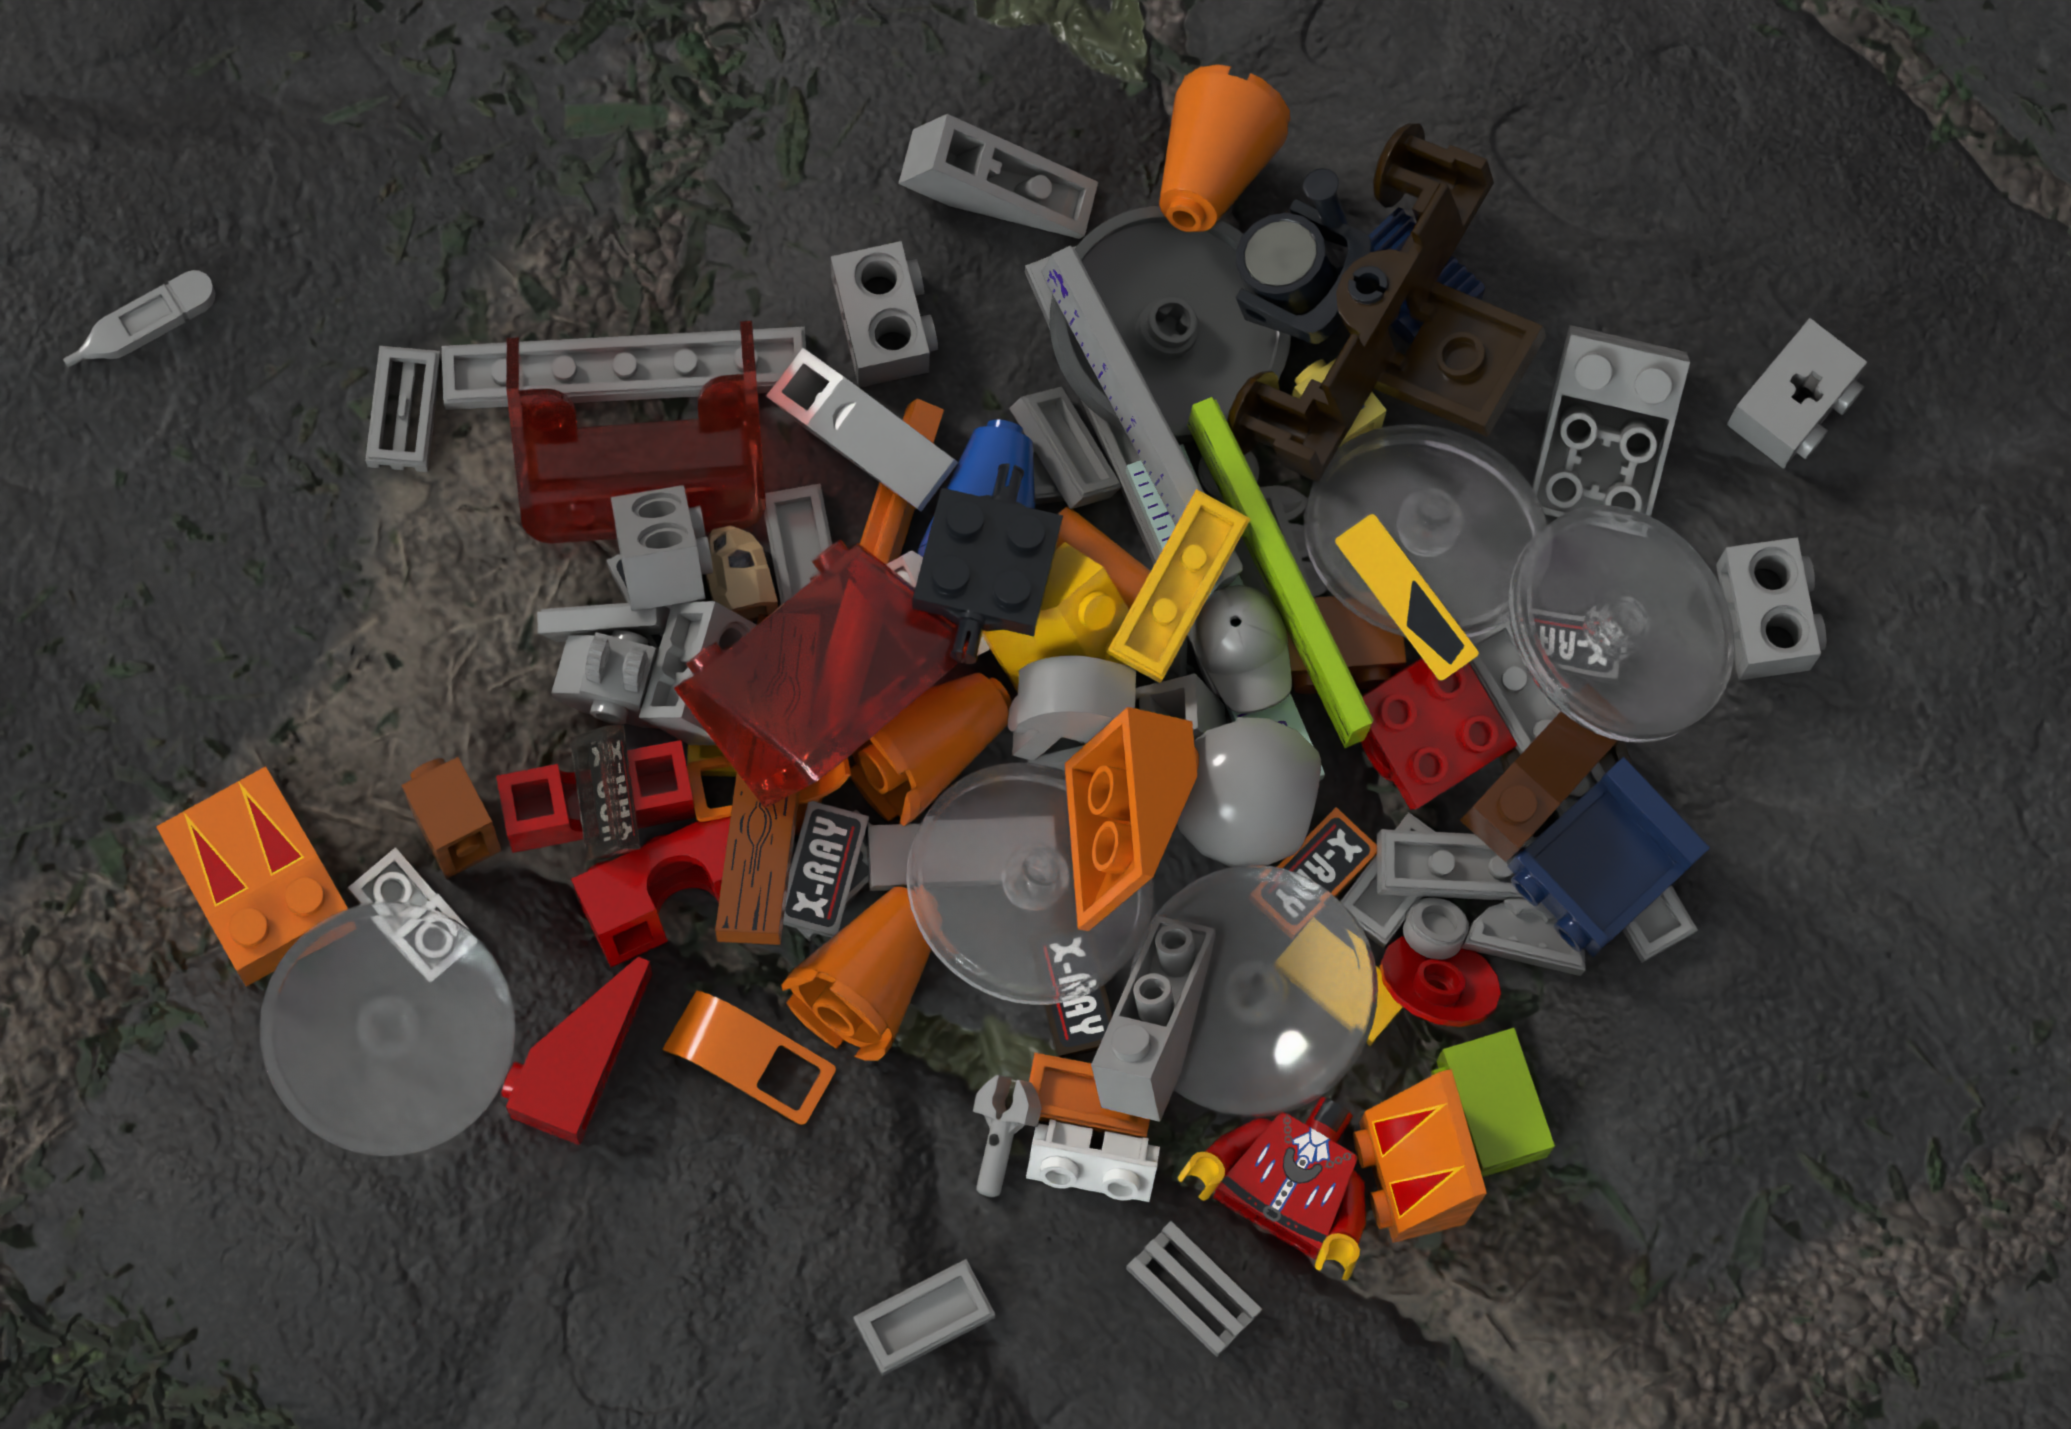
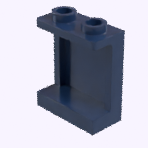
[1508,757,1710,957]

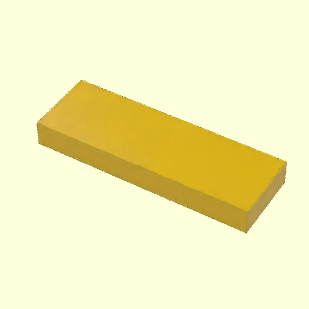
[1106,489,1251,683]

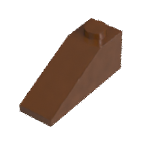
[1460,686,1629,862]

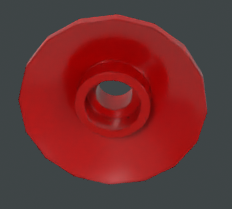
[1380,936,1501,1027]

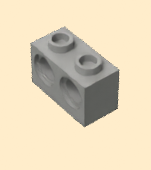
[831,241,938,388]
[611,485,713,611]
[1716,537,1827,680]
[639,601,766,745]

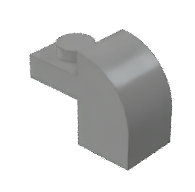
[1008,656,1136,761]

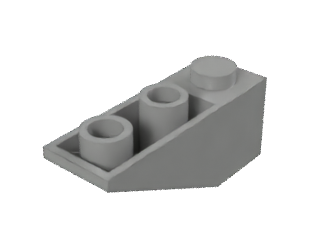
[766,348,958,511]
[1091,915,1216,1122]

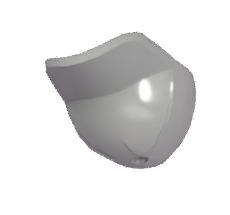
[1192,585,1292,714]

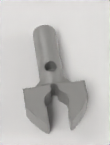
[972,1075,1042,1197]

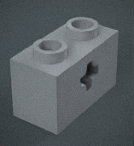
[1727,318,1867,469]

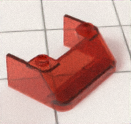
[506,320,766,544]

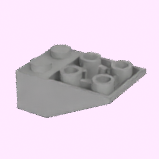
[1527,325,1690,538]

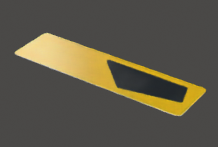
[1335,514,1479,681]

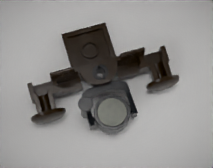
[1227,123,1546,482]

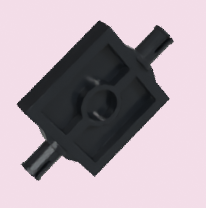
[912,463,1063,664]

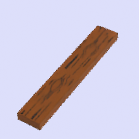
[715,614,821,945]

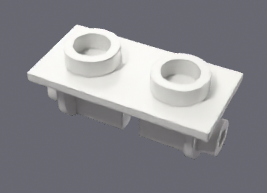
[1026,1119,1160,1202]

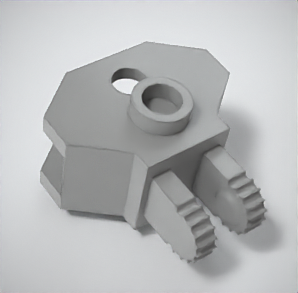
[551,630,659,729]

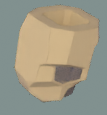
[705,526,779,622]

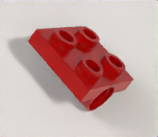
[1361,658,1517,810]

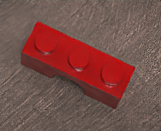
[496,740,696,853]
[571,816,731,967]

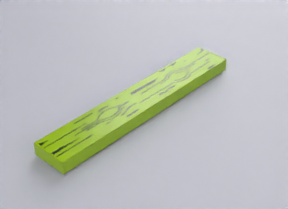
[1187,397,1373,748]

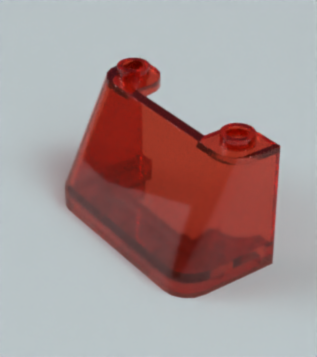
[674,539,969,808]

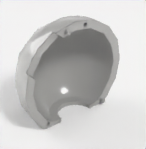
[1177,717,1321,868]

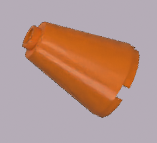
[1159,64,1291,232]
[840,673,1012,826]
[781,886,942,1061]

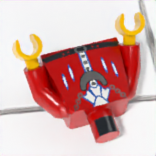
[1178,1097,1366,1281]

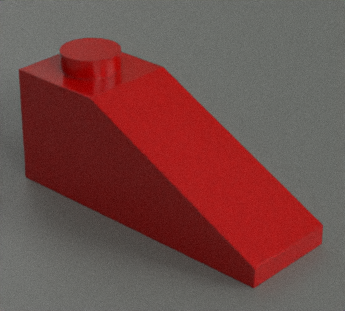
[501,957,653,1146]

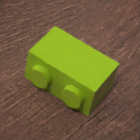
[1431,1028,1555,1177]

